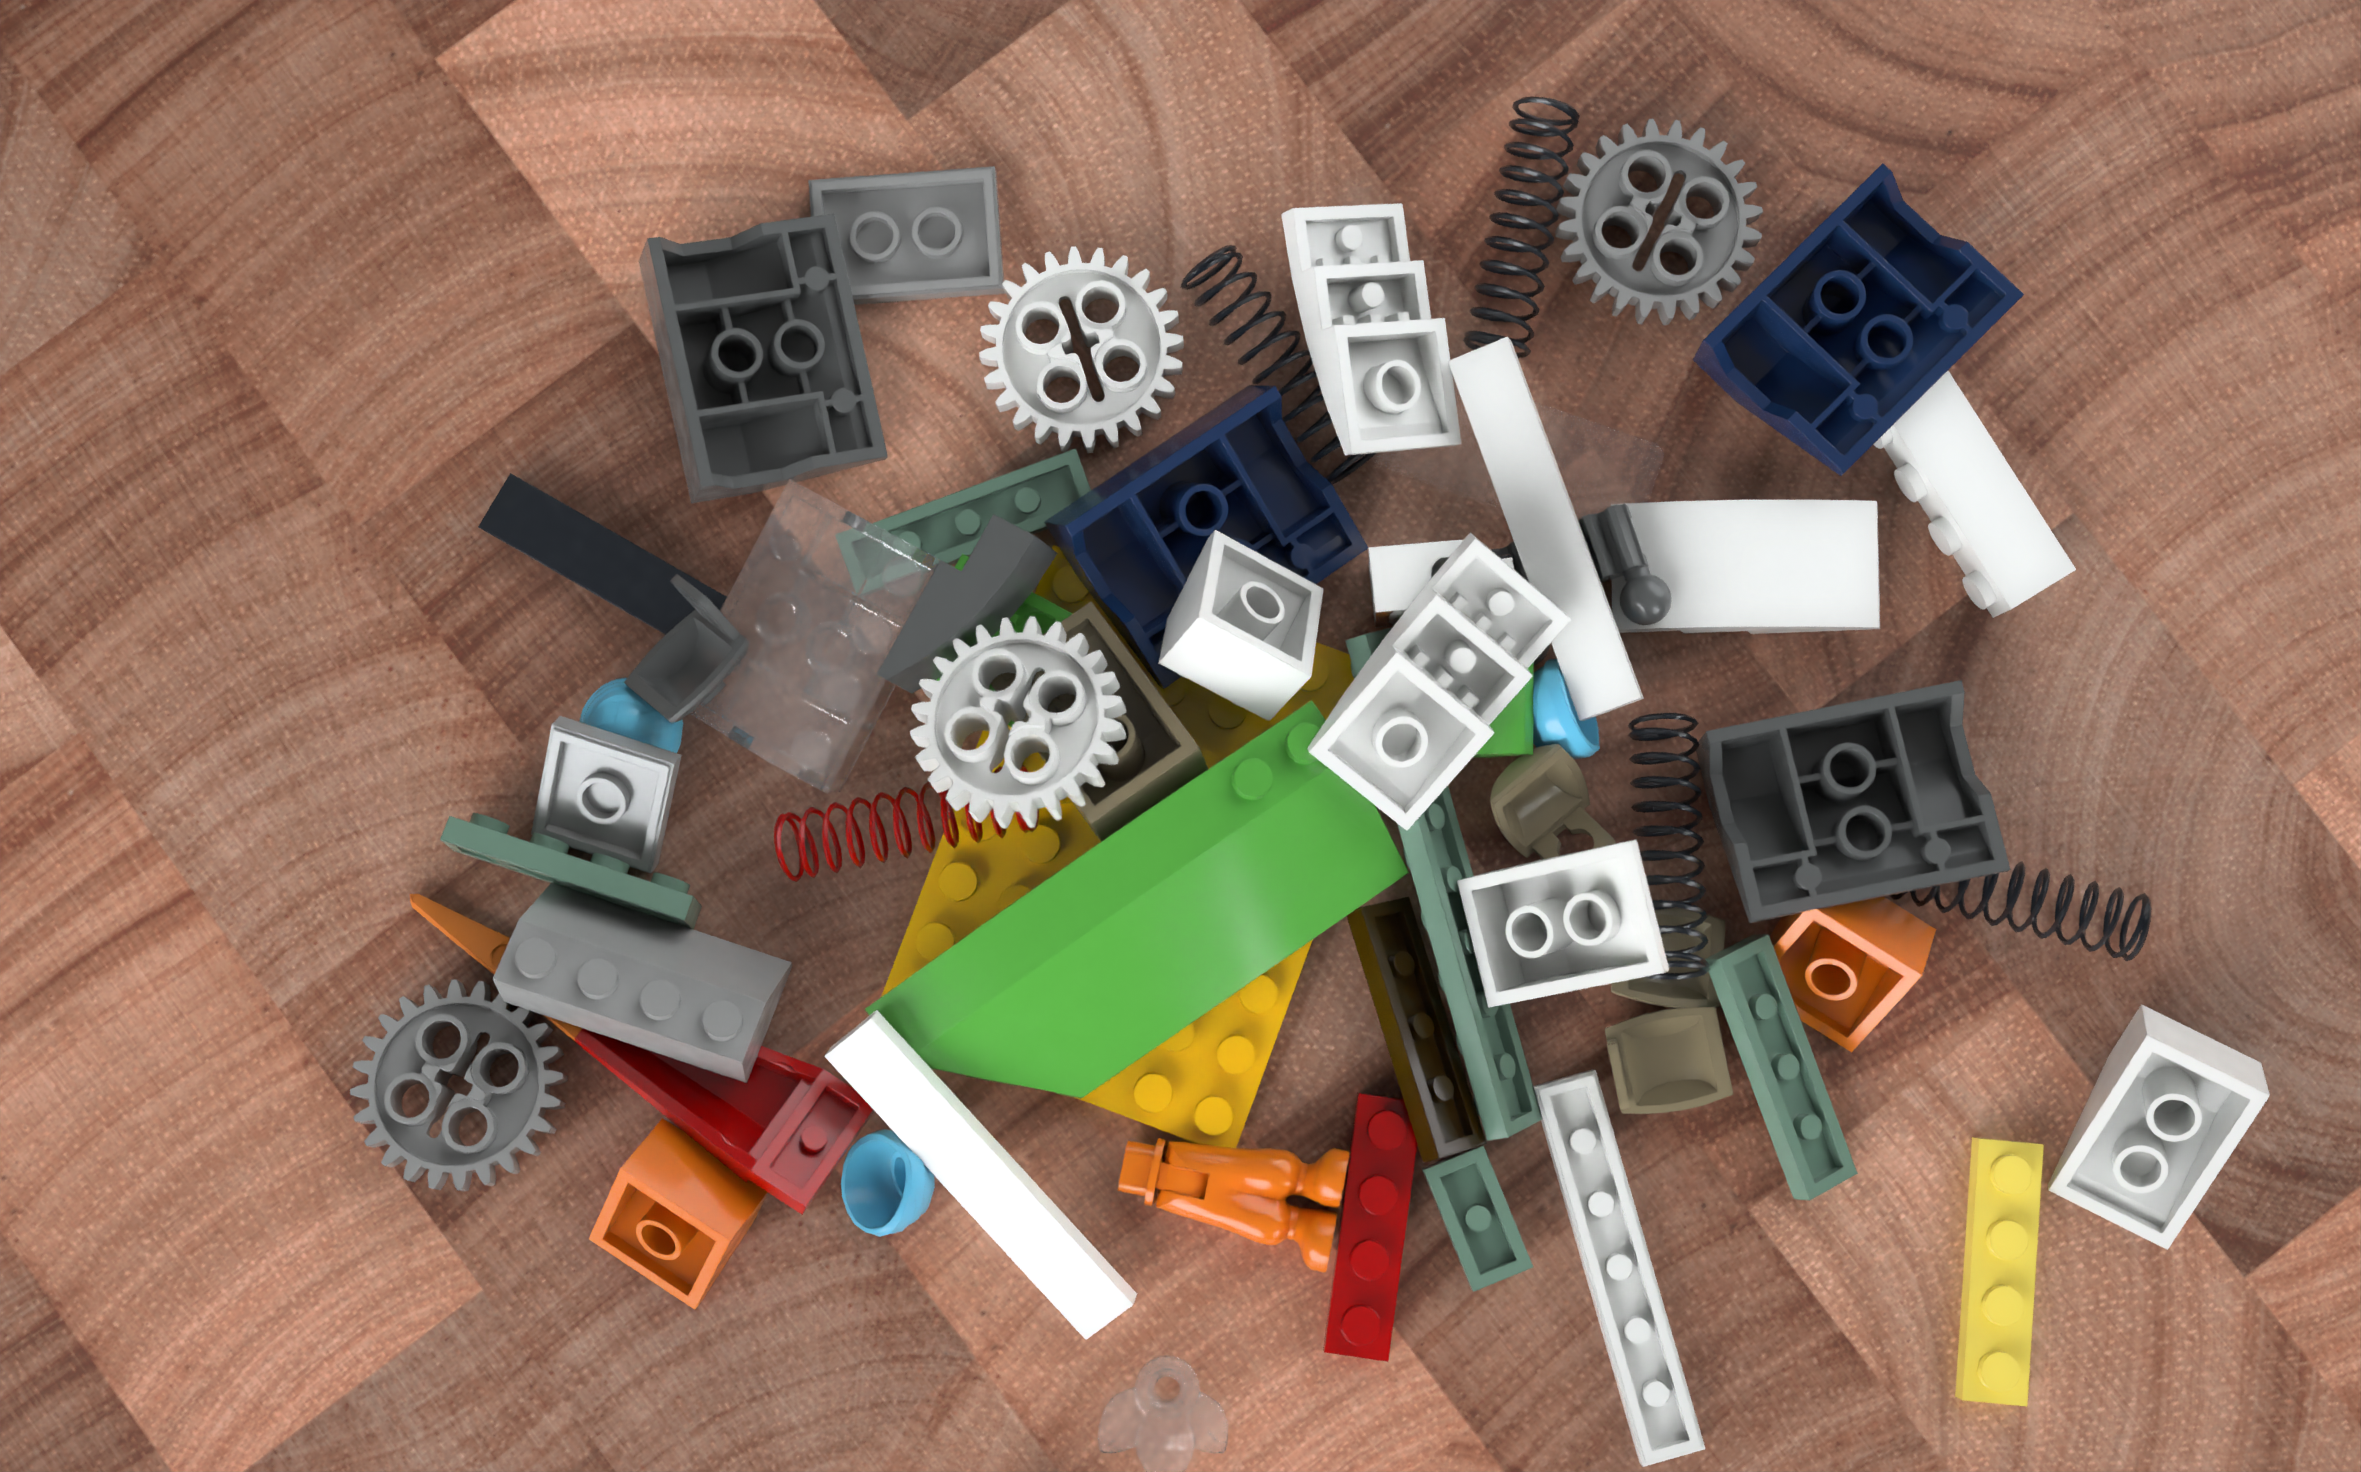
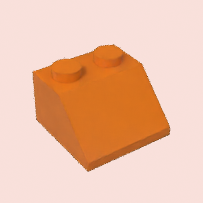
[1770,896,1936,1053]
[589,1118,768,1310]

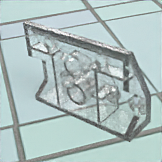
[690,479,955,793]

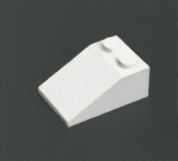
[1457,840,1669,1008]
[2048,1004,2270,1250]

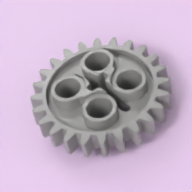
[1555,119,1763,325]
[350,979,568,1191]

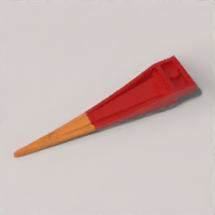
[410,894,874,1215]

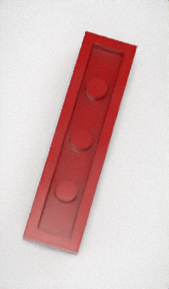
[1323,1092,1417,1362]

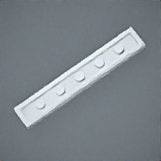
[1448,337,1644,721]
[825,1010,1137,1340]
[1533,1069,1705,1467]

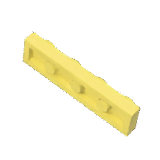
[1955,1137,2044,1406]

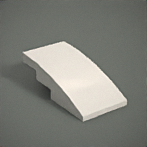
[1281,203,1461,456]
[1611,500,1880,634]
[1307,533,1571,830]

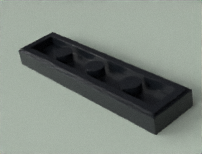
[478,473,730,635]

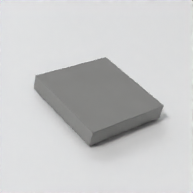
[531,716,682,873]

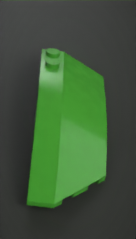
[865,700,1409,1098]

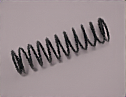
[1463,96,1580,358]
[1181,245,1376,484]
[1628,713,1710,980]
[1889,861,2152,961]

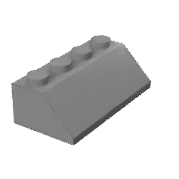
[493,883,792,1083]

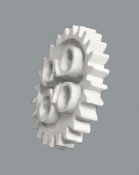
[979,246,1184,453]
[910,616,1127,829]

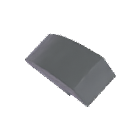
[877,514,1057,693]

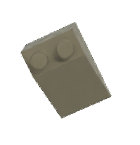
[990,602,1208,842]

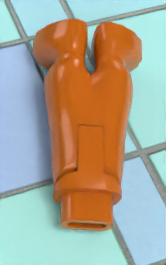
[1117,1138,1350,1273]

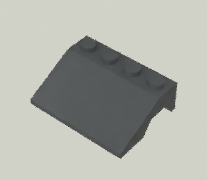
[639,214,888,504]
[1696,680,2011,923]

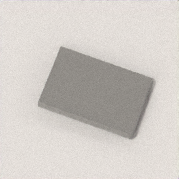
[808,166,1005,305]

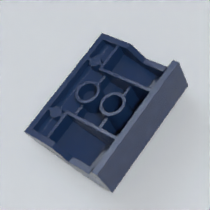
[1693,163,2024,476]
[1044,385,1368,689]

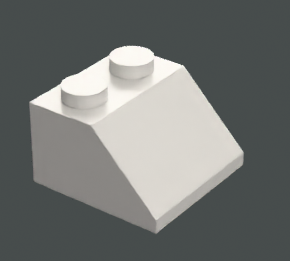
[1159,530,1323,721]

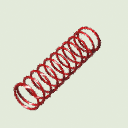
[774,765,1039,882]

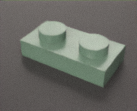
[1422,1145,1533,1292]

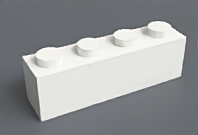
[1873,371,2076,618]

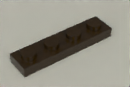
[1347,897,1487,1163]

